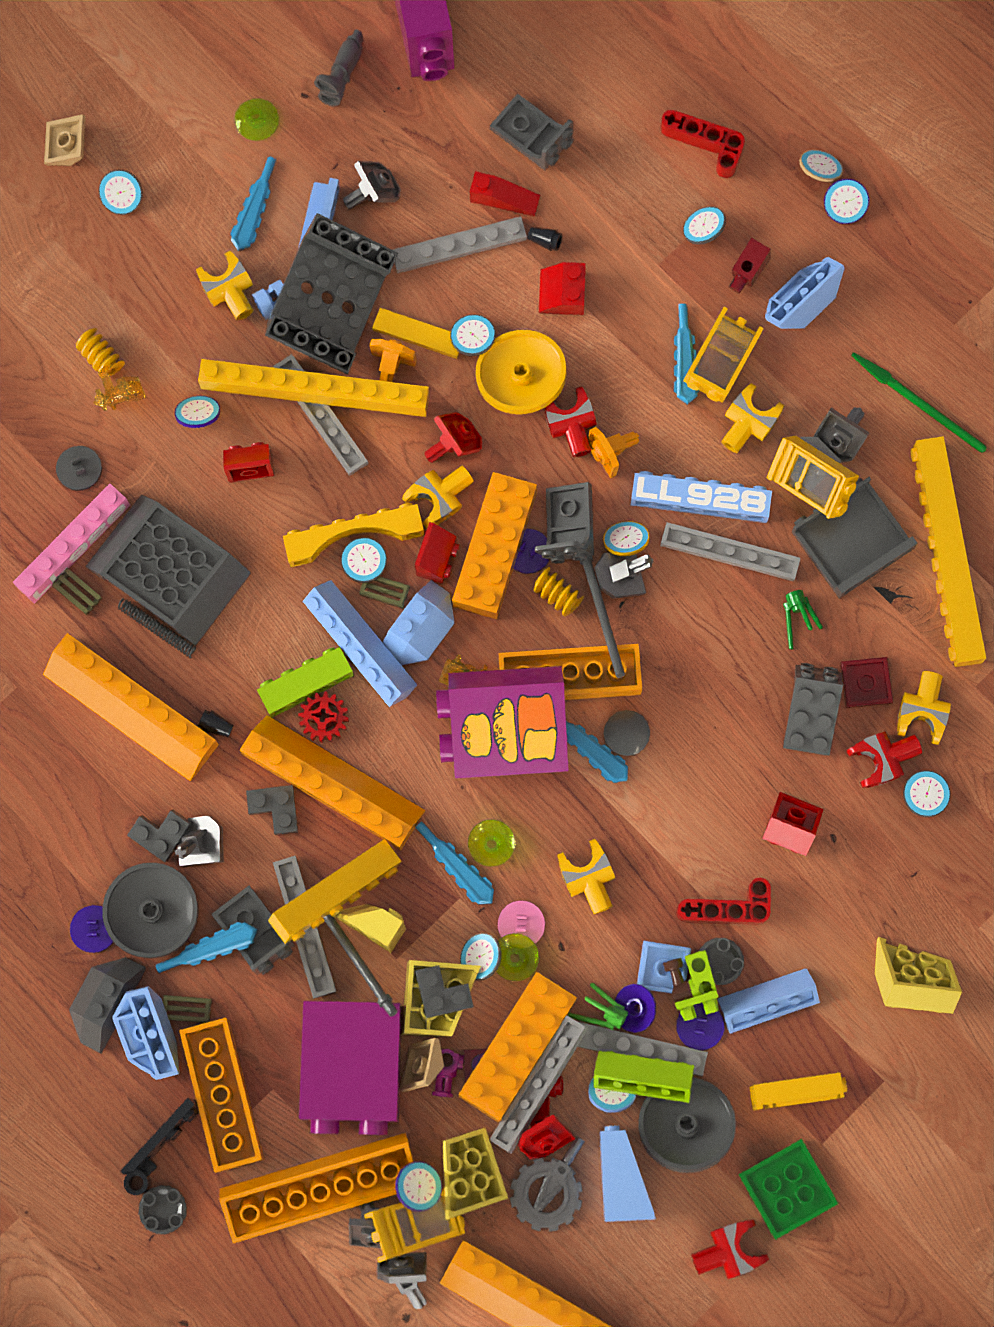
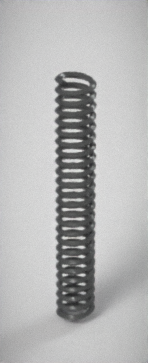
[118,598,196,659]

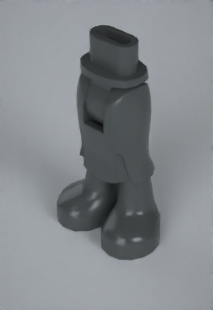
[314,30,364,106]

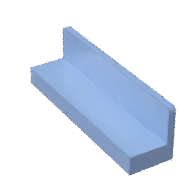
[298,178,340,248]
[718,969,820,1034]

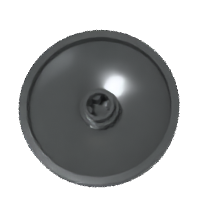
[102,863,199,959]
[639,1078,736,1173]

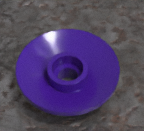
[615,984,656,1032]

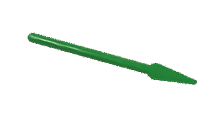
[851,352,987,453]

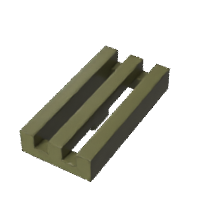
[52,568,102,615]
[359,577,410,609]
[163,995,212,1023]

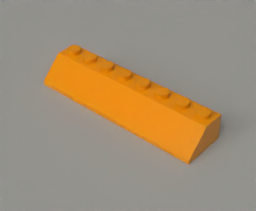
[43,633,219,782]
[240,715,425,850]
[219,1133,414,1243]
[440,1240,612,1327]

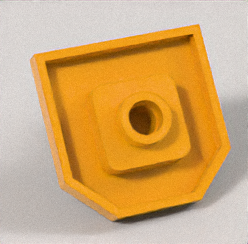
[369,339,417,382]
[588,427,639,478]

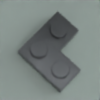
[246,785,298,835]
[127,809,192,862]
[415,965,474,1019]

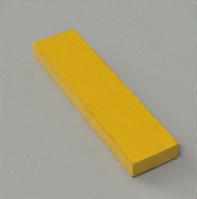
[372,308,460,359]

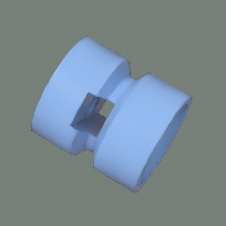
[252,280,283,320]

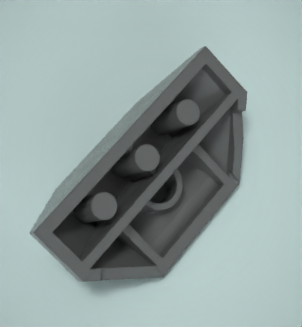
[69,957,146,1054]

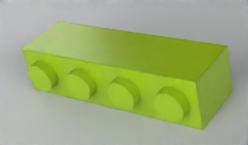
[257,647,354,718]
[594,1051,694,1103]

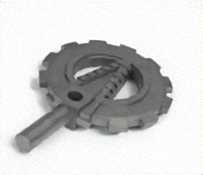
[510,1136,585,1232]

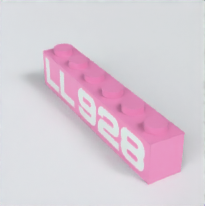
[13,484,131,604]

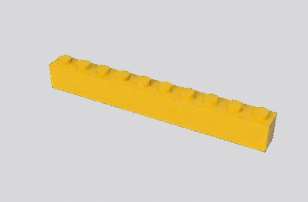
[198,359,429,417]
[911,436,986,667]

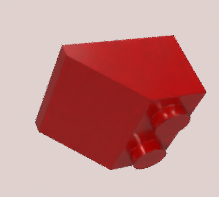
[539,262,586,315]
[223,442,274,483]
[415,522,460,584]
[762,792,824,856]

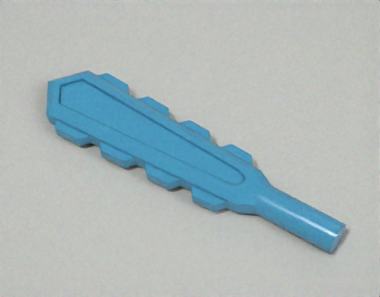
[230,157,276,251]
[674,303,700,405]
[566,721,628,783]
[415,821,494,905]
[156,922,258,973]

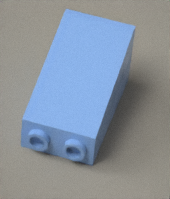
[599,1126,655,1222]

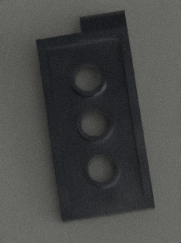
[120,1098,200,1195]

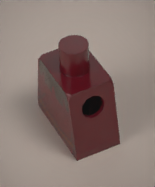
[729,237,771,294]

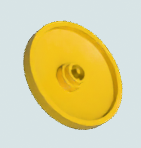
[475,330,567,414]

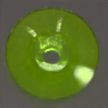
[235,98,279,141]
[468,819,515,867]
[496,933,539,981]

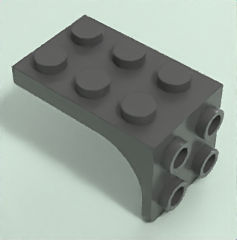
[490,93,574,171]
[535,482,594,564]
[783,663,843,756]
[211,885,295,975]

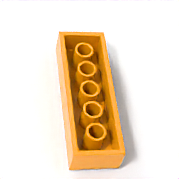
[452,472,537,620]
[498,644,642,700]
[458,972,577,1123]
[179,1018,265,1173]

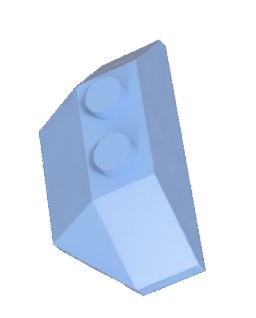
[765,257,844,329]
[383,580,455,666]
[112,986,180,1080]

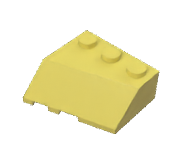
[333,904,406,953]
[875,937,962,1014]
[402,960,481,1037]
[443,1128,508,1220]

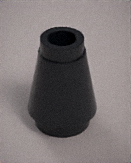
[528,227,563,251]
[198,710,234,737]

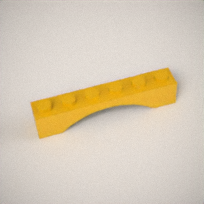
[283,503,425,567]

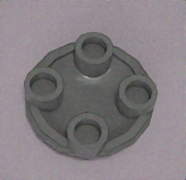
[604,710,650,756]
[699,938,744,985]
[138,1185,187,1234]

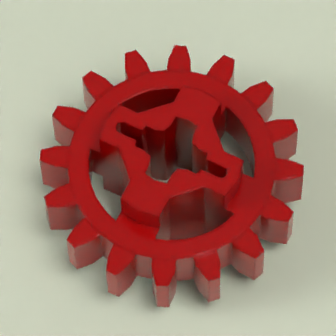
[298,692,349,743]

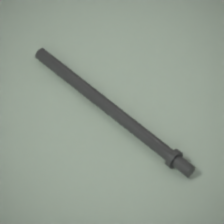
[580,556,625,678]
[323,914,398,1017]

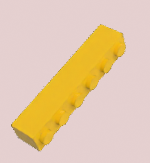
[268,839,402,944]

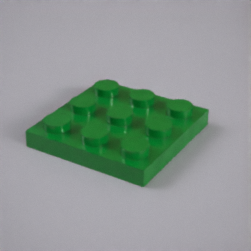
[738,1139,838,1240]

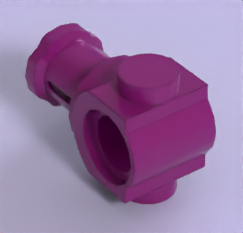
[432,1049,464,1098]

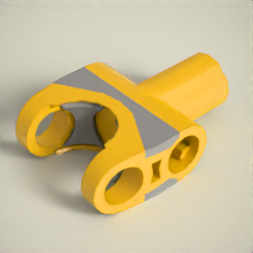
[196,251,254,321]
[721,383,784,453]
[402,466,474,529]
[897,671,951,745]
[557,839,615,915]

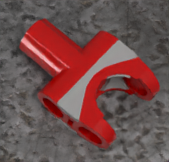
[545,386,597,458]
[846,731,922,788]
[691,1219,770,1279]

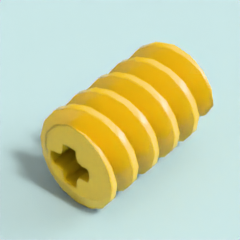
[76,328,125,378]
[534,567,585,617]

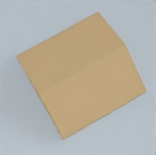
[44,115,85,166]
[399,1038,444,1092]

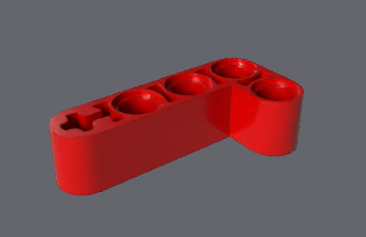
[660,110,745,178]
[676,877,771,925]

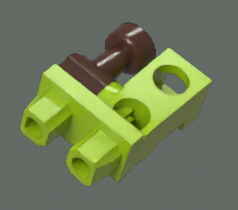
[663,950,718,1021]

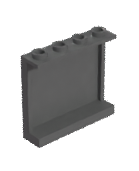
[792,477,918,599]

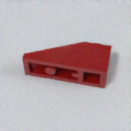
[470,171,540,217]

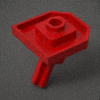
[424,412,482,463]
[518,1097,575,1159]

